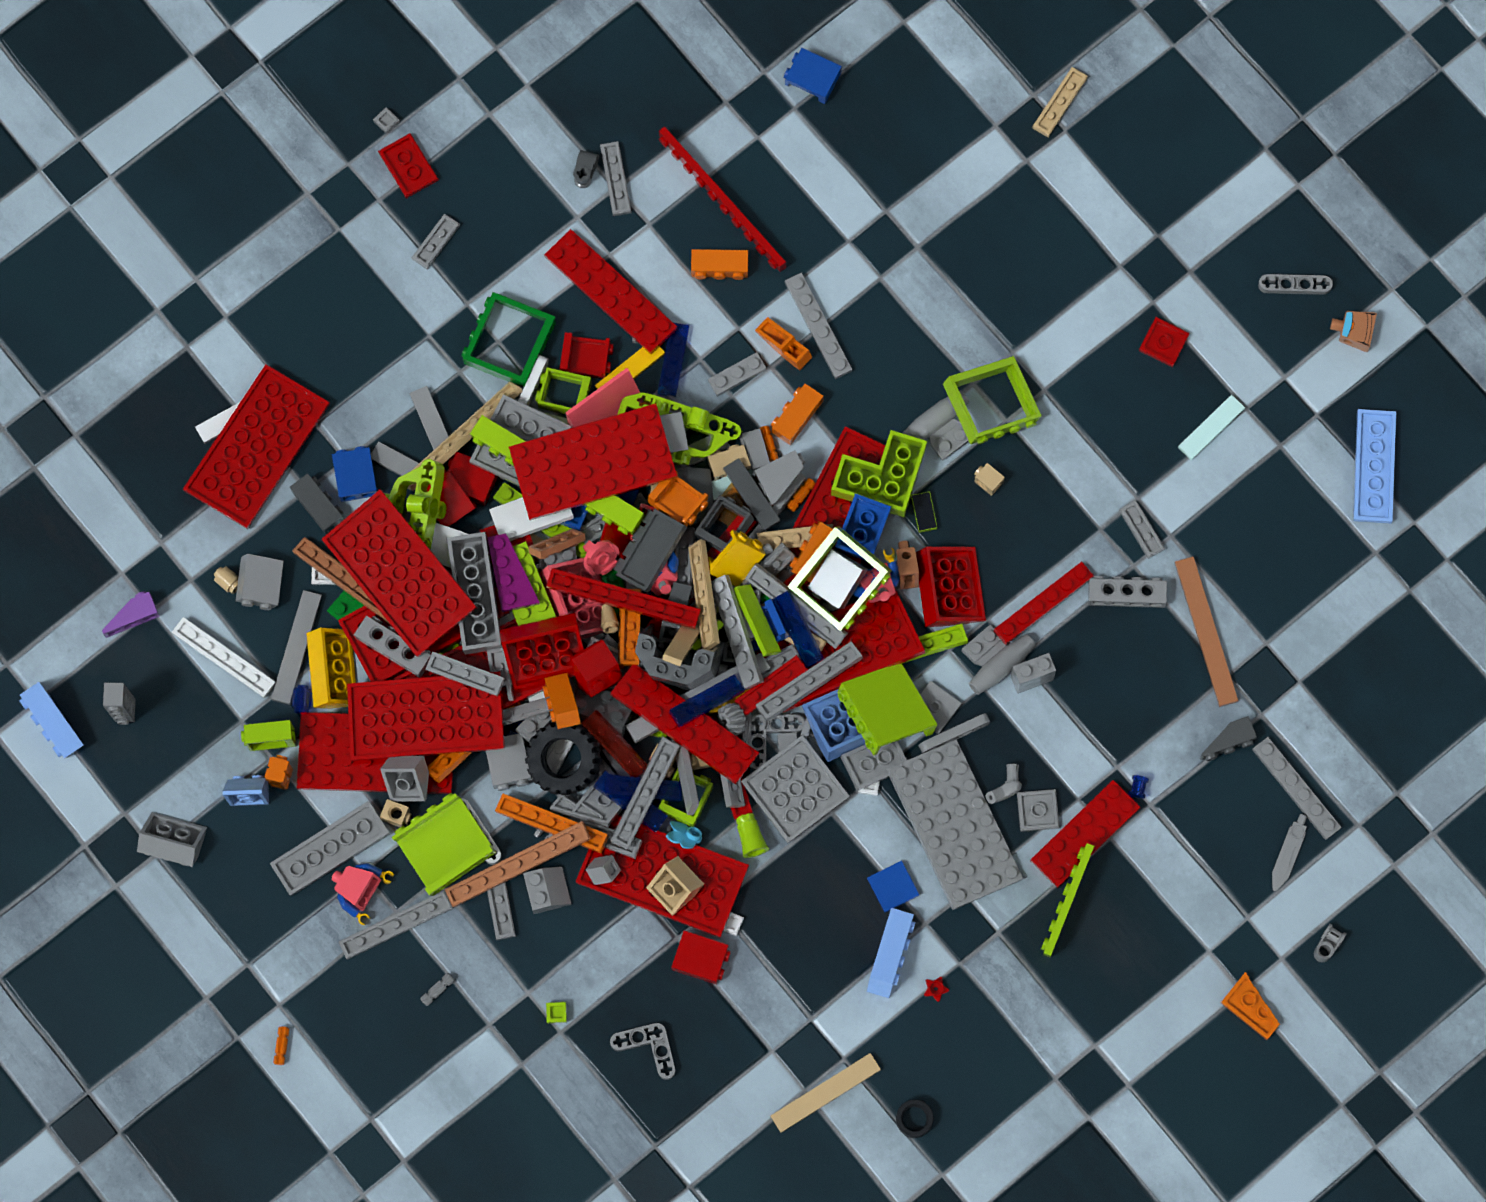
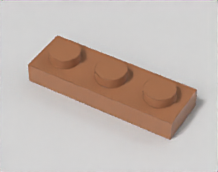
[528,529,586,559]

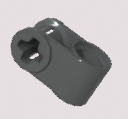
[573,150,599,188]

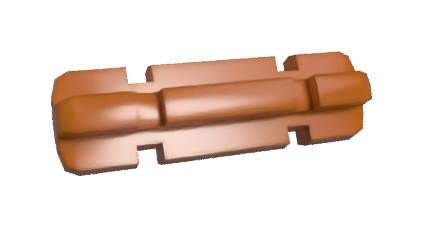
[759,426,778,462]
[787,478,815,512]
[273,1026,289,1065]

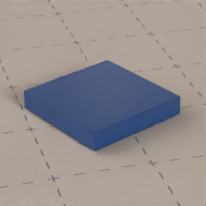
[867,861,919,913]

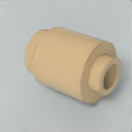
[214,566,239,594]

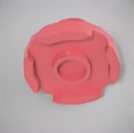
[583,540,620,577]

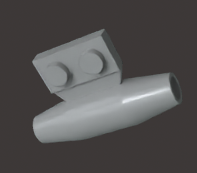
[902,390,969,461]
[962,625,1036,695]

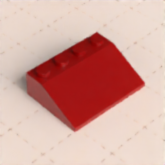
[916,547,986,627]
[500,613,584,690]

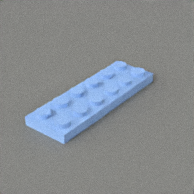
[1353,409,1396,524]

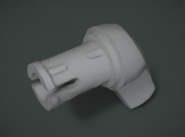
[985,764,1022,804]

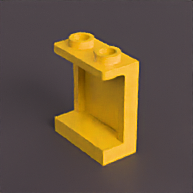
[708,530,766,586]

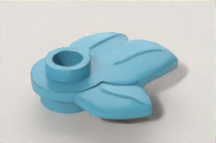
[666,821,702,849]

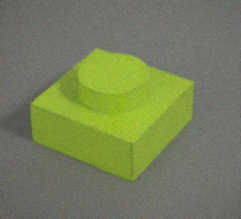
[546,1002,567,1023]

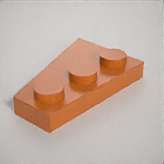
[1221,972,1280,1040]

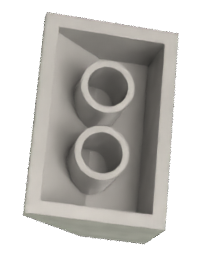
[137,812,207,867]

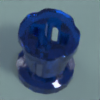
[1128,775,1149,799]

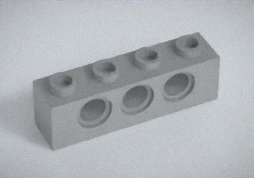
[1088,576,1167,608]
[354,616,431,678]
[103,683,136,725]

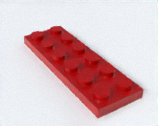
[1030,780,1140,888]

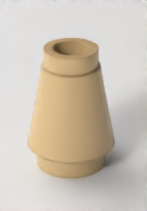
[601,604,620,633]

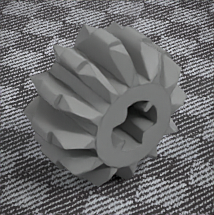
[716,703,747,736]

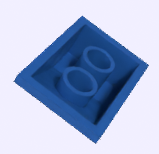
[835,493,891,563]

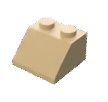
[646,856,704,916]

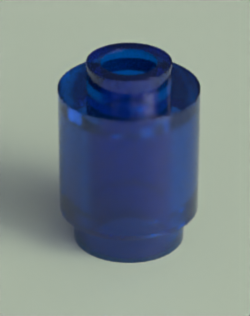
[292,685,312,714]

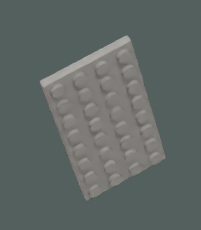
[886,739,1023,910]

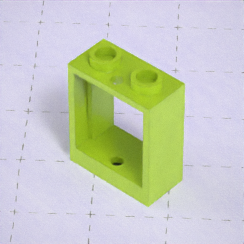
[535,367,592,414]
[241,720,296,751]
[658,768,713,827]

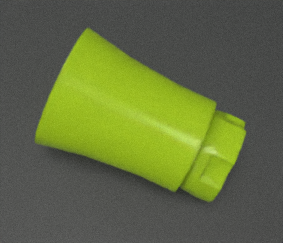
[736,813,769,858]

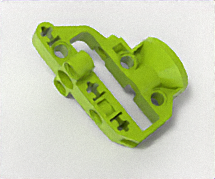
[617,393,741,466]
[385,459,446,550]

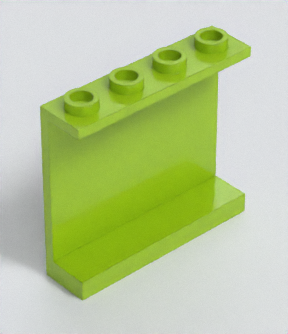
[837,663,938,756]
[391,793,497,896]

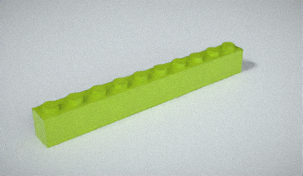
[470,415,645,535]

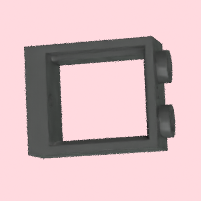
[694,495,754,552]

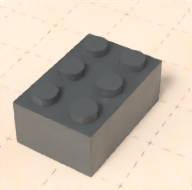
[575,689,636,742]

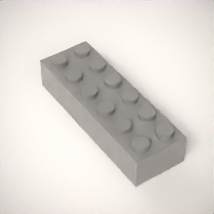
[447,532,503,655]

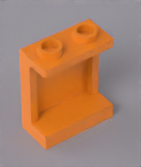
[648,471,709,527]

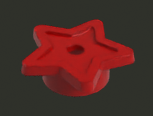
[924,977,949,1002]

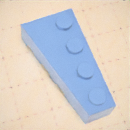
[19,682,84,758]
[867,908,916,998]

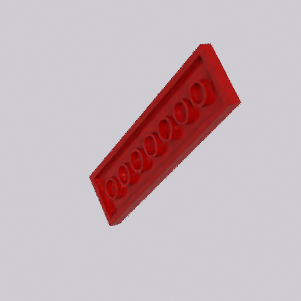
[544,229,678,354]
[610,665,759,784]

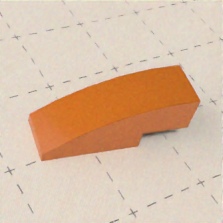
[755,317,812,371]

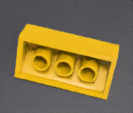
[306,627,356,709]

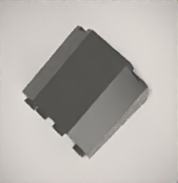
[635,623,725,691]

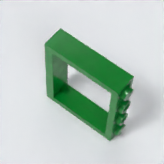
[461,292,556,388]

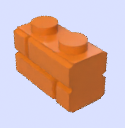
[265,755,293,790]

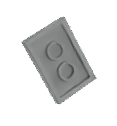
[840,741,907,791]

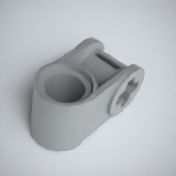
[1314,924,1346,962]

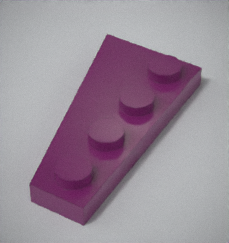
[487,533,540,612]

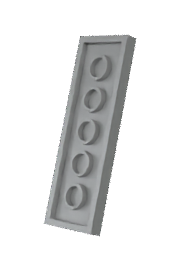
[270,801,390,896]

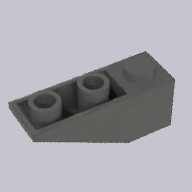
[658,582,693,643]
[1200,716,1257,761]

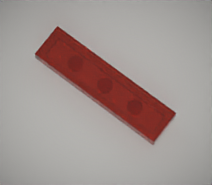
[582,709,648,780]

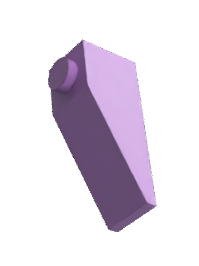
[102,591,160,638]

